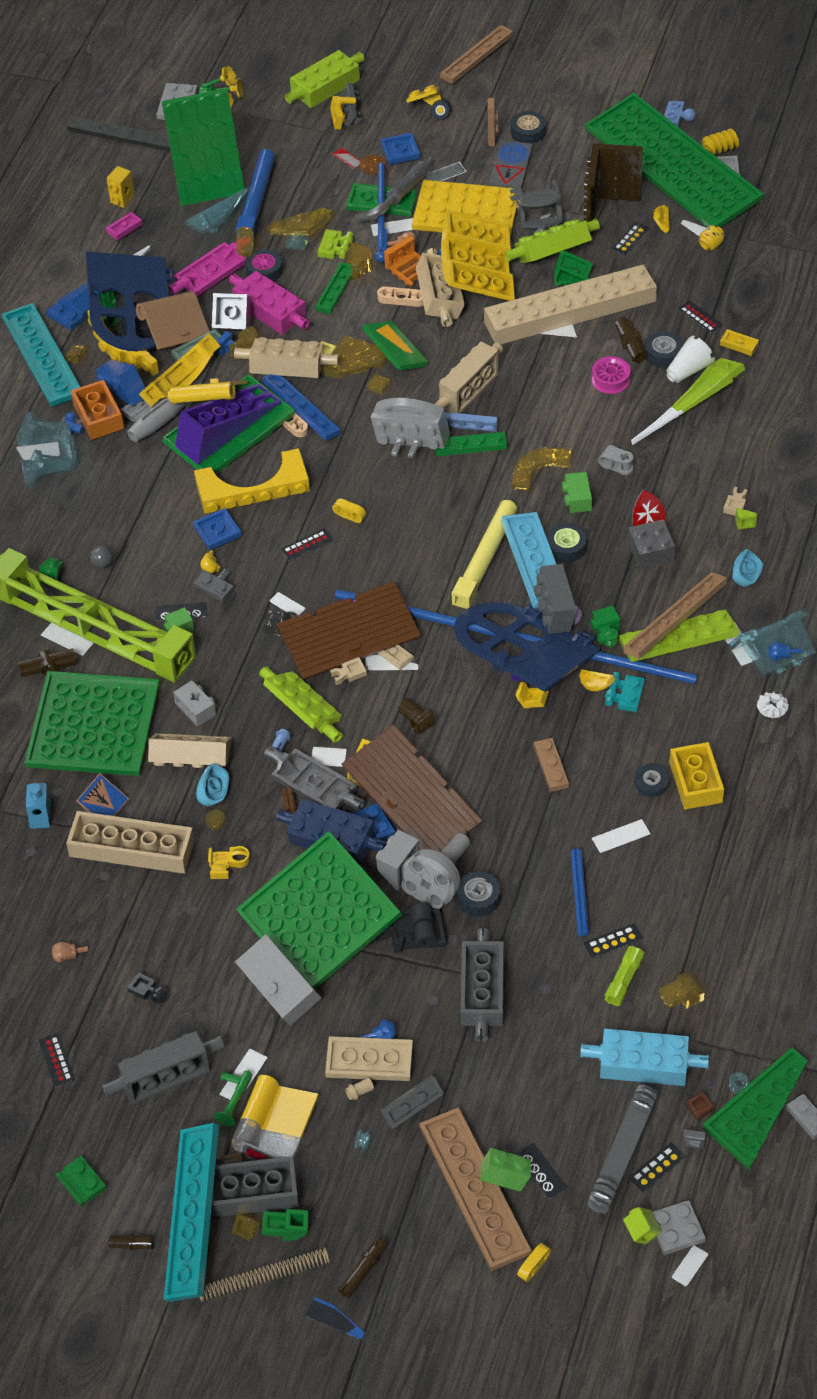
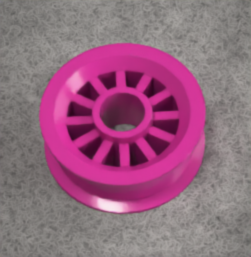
[592,356,631,394]

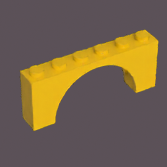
[194,448,310,514]

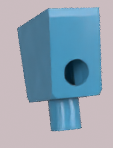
[26,783,51,829]

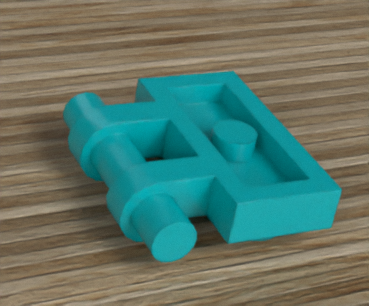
[605,672,645,712]

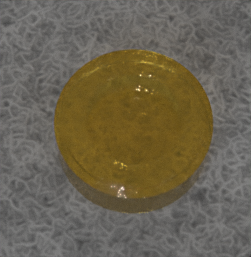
[205,810,225,830]

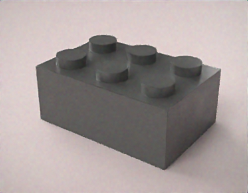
[534,564,576,634]

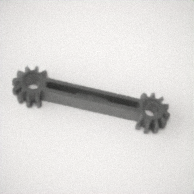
[588,1084,658,1214]

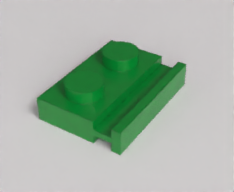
[55,1156,107,1207]

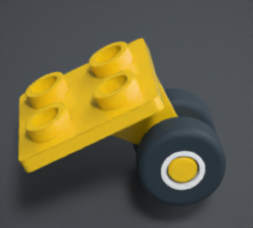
[406,85,451,120]

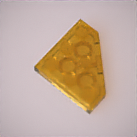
[266,208,334,236]
[321,335,388,379]

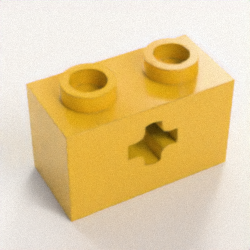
[107,166,135,208]

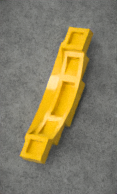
[88,310,159,376]
[139,333,220,407]

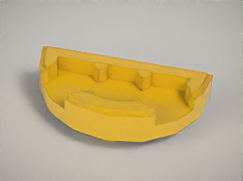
[653,205,670,233]
[579,669,616,691]

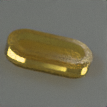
[236,227,254,257]

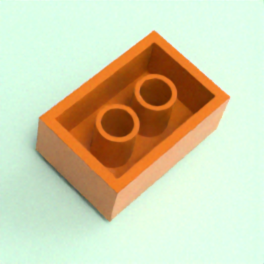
[71,380,124,440]

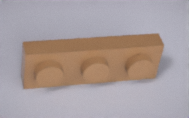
[534,738,569,792]

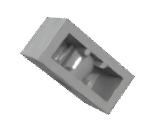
[173,680,216,727]

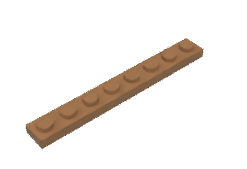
[623,572,727,659]

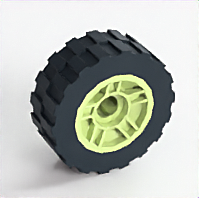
[547,523,587,563]

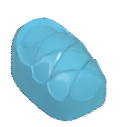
[732,549,764,587]
[196,763,229,807]

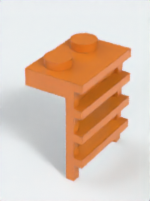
[384,236,421,287]

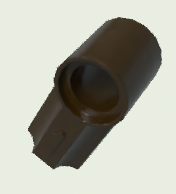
[398,698,436,734]

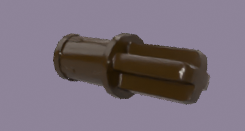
[108,1233,153,1251]

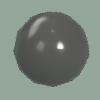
[90,546,113,568]

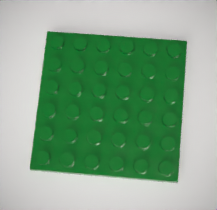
[24,671,160,776]
[236,831,402,989]

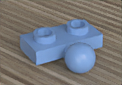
[664,101,696,127]

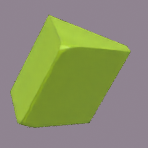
[735,508,757,530]

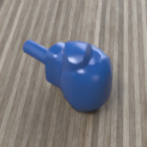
[768,642,802,661]
[360,1020,396,1039]

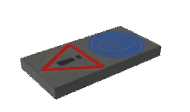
[489,140,532,189]

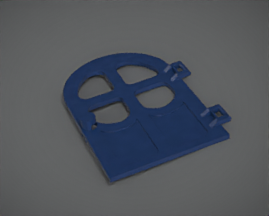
[86,251,173,351]
[454,603,600,692]

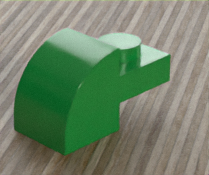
[262,1209,308,1241]

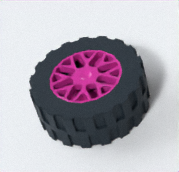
[245,249,283,282]

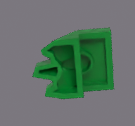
[554,250,593,287]

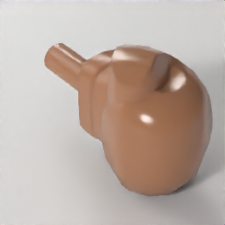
[387,232,417,246]
[52,941,88,963]

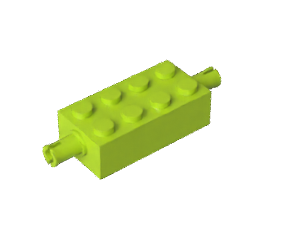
[285,50,365,108]
[505,219,600,263]

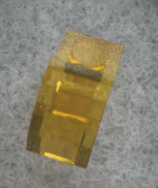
[229,326,258,361]

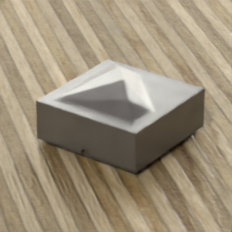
[682,1129,706,1150]

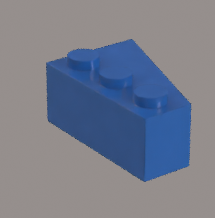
[95,360,145,407]

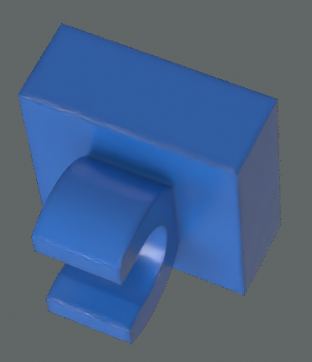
[216,331,236,356]

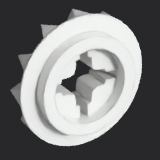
[757,691,789,718]

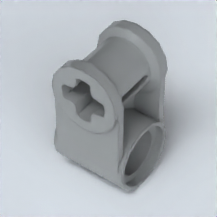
[598,445,633,475]

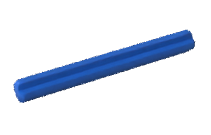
[571,848,589,937]

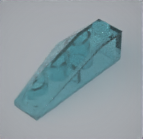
[184,187,248,234]

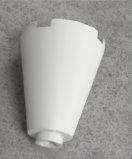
[667,336,715,383]

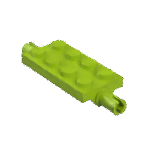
[259,667,343,743]

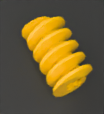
[702,128,739,155]

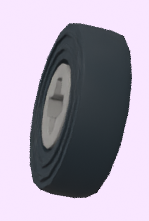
[634,764,670,797]

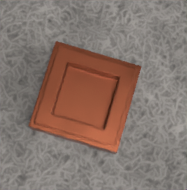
[685,1091,715,1121]

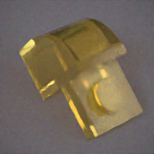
[346,242,373,281]
[658,973,704,1009]

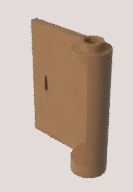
[136,292,210,350]

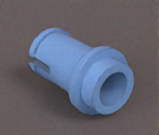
[272,729,291,752]

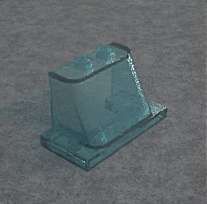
[16,411,76,488]
[728,608,816,676]

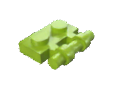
[318,229,353,259]

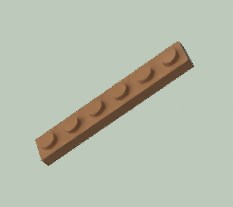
[440,25,513,84]

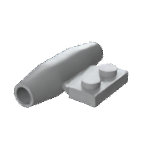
[121,397,188,442]

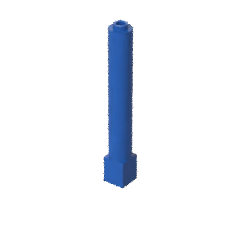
[236,149,275,242]

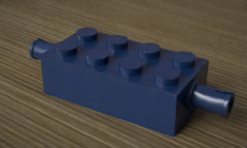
[276,799,387,865]

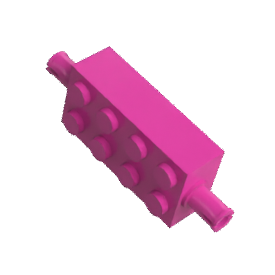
[229,271,310,335]

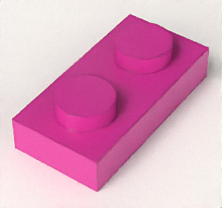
[106,212,143,240]

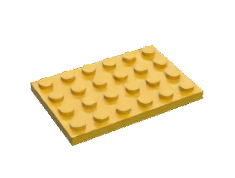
[412,180,517,239]

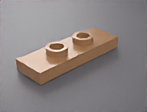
[488,98,498,146]

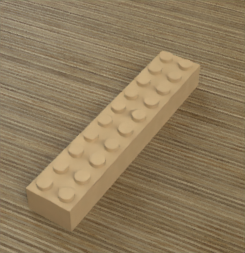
[484,264,657,344]

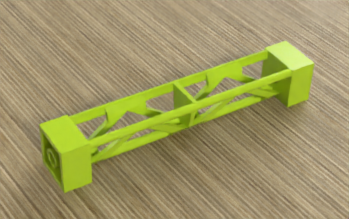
[0,548,196,683]

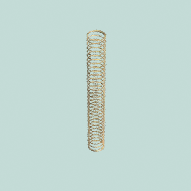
[200,1247,329,1302]

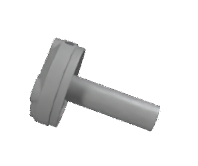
[402,833,470,909]

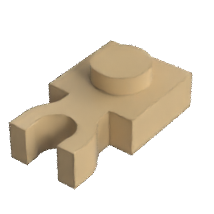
[723,487,748,516]
[330,657,367,685]

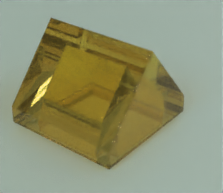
[232,1212,260,1241]

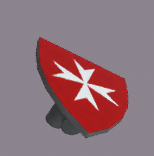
[632,489,667,527]

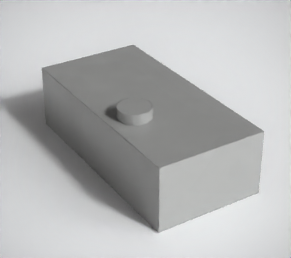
[235,934,321,1026]

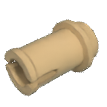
[345,1077,374,1100]

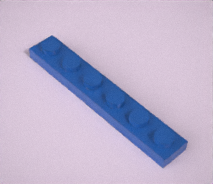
[263,374,340,441]

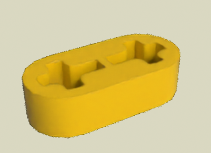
[332,499,366,523]
[517,1243,551,1282]

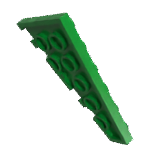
[702,1047,808,1170]

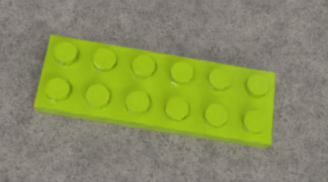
[619,610,739,662]

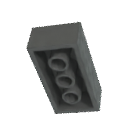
[211,1156,299,1218]

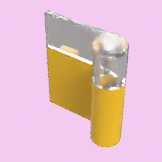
[231,1075,319,1158]

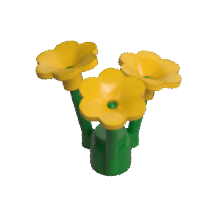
[199,66,243,107]

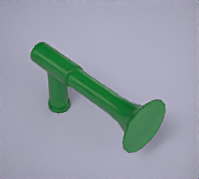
[214,1071,252,1127]

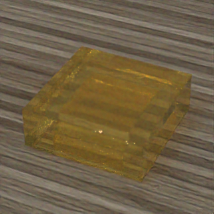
[367,374,391,395]

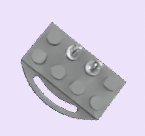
[371,398,450,458]

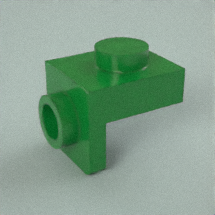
[40,558,64,584]

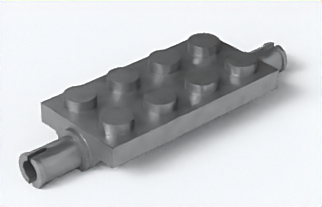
[264,745,365,811]

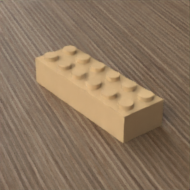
[66,811,194,874]

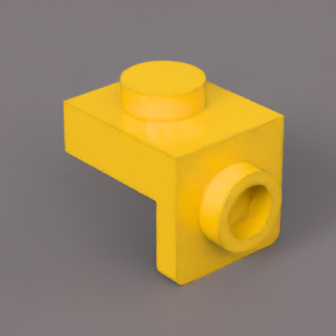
[516,682,549,708]

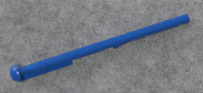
[374,163,387,263]

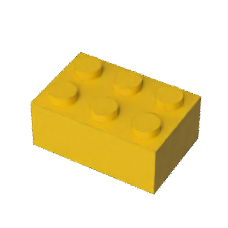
[669,742,724,810]

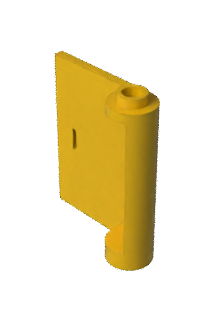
[168,378,247,404]

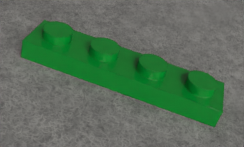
[435,431,507,457]

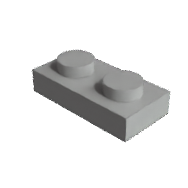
[786,1094,817,1140]

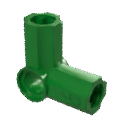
[98,290,118,327]

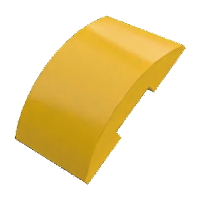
[441,209,515,301]

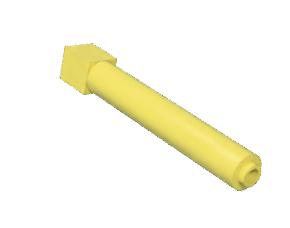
[452,500,517,609]

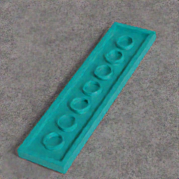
[1,303,80,407]
[164,1123,219,1302]

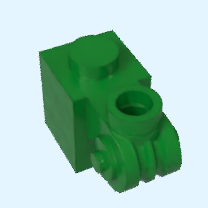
[590,605,620,647]

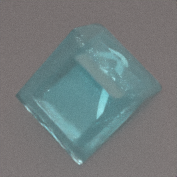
[285,231,308,250]

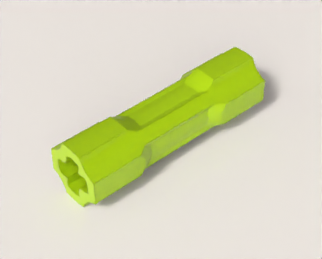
[605,946,644,1006]

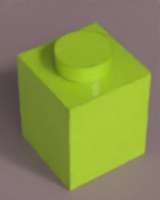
[623,1207,662,1245]

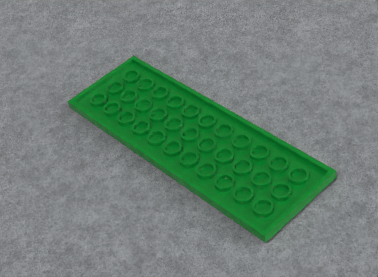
[585,93,764,227]

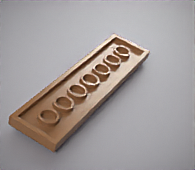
[419,1107,531,1271]

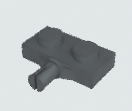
[193,569,234,603]

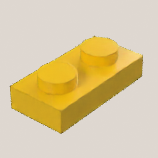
[720,329,759,356]

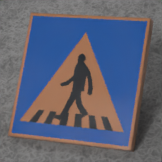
[76,773,129,816]

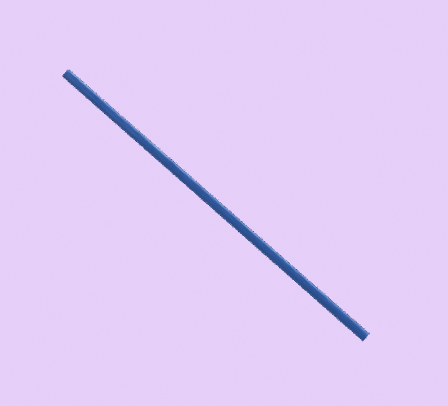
[335,589,698,684]

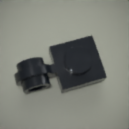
[127,972,167,1004]

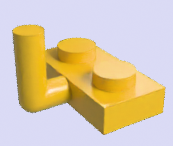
[330,96,356,130]

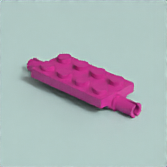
[168,236,252,296]

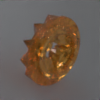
[360,155,386,175]

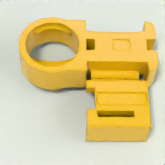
[208,846,250,879]

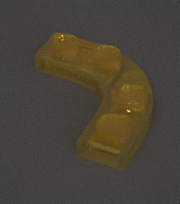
[511,447,572,491]

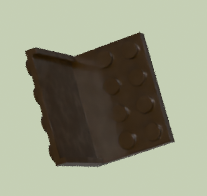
[584,143,643,235]

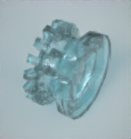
[729,1072,748,1094]
[355,1130,370,1151]

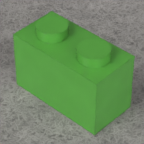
[562,472,592,513]
[480,1148,531,1192]

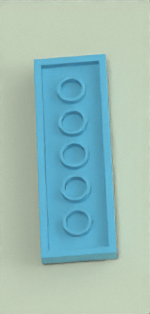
[501,512,556,608]

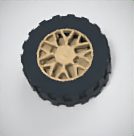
[511,111,546,144]

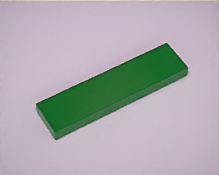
[315,262,357,315]

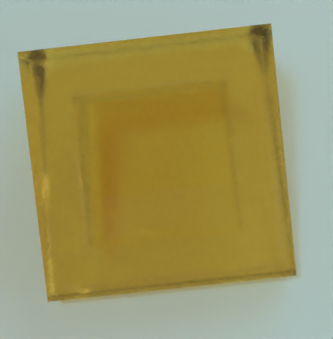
[64,344,87,364]

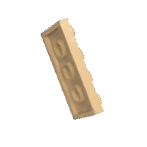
[325,1036,413,1081]

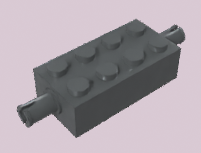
[460,928,504,1042]
[101,1031,224,1104]

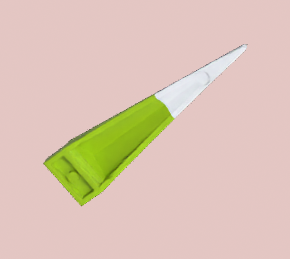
[631,358,745,445]

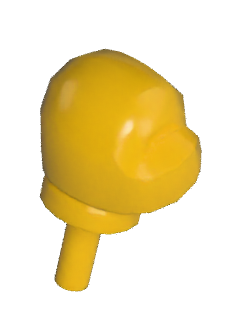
[200,550,221,574]

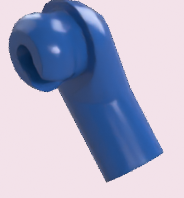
[65,412,85,434]

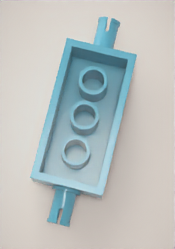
[580,1029,709,1086]

